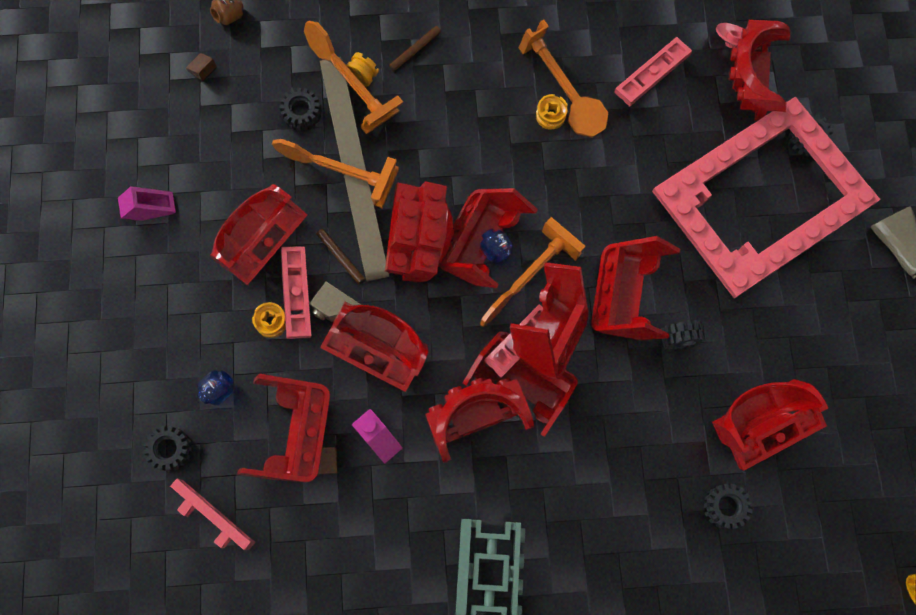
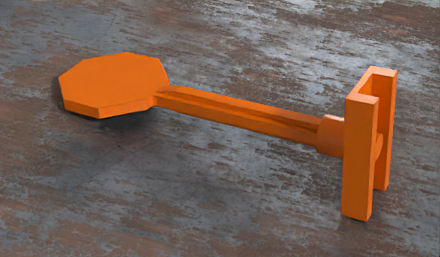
[518,20,608,138]
[304,21,403,134]
[272,139,399,208]
[480,217,586,327]

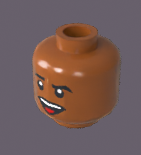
[210,0,244,25]

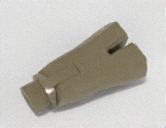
[870,206,916,279]

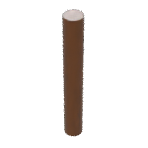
[389,26,441,72]
[316,229,365,285]

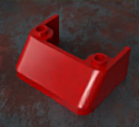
[439,188,538,288]
[591,236,680,340]
[510,262,588,380]
[463,331,578,437]
[237,374,330,482]

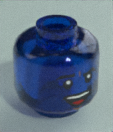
[479,228,513,263]
[197,370,234,405]

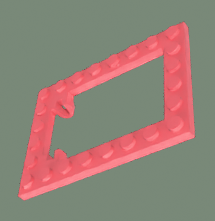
[652,97,880,299]

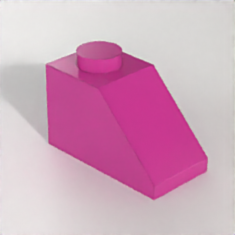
[118,186,176,221]
[352,409,403,464]

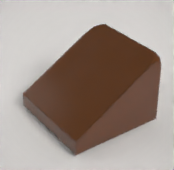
[186,53,217,81]
[318,447,338,474]

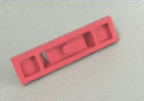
[614,37,692,107]
[281,247,311,339]
[484,304,543,377]
[170,479,255,550]

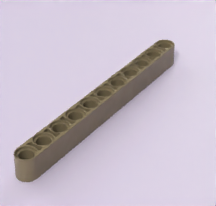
[320,57,389,282]

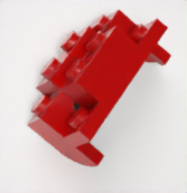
[729,20,790,121]
[385,181,453,282]
[210,184,307,285]
[320,301,429,392]
[425,377,534,463]
[712,379,828,471]

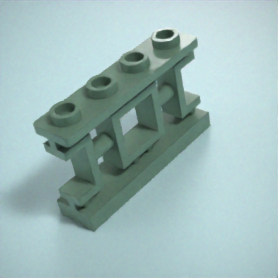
[456,519,525,615]

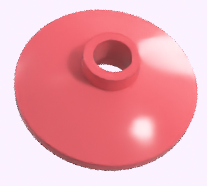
[716,23,743,48]

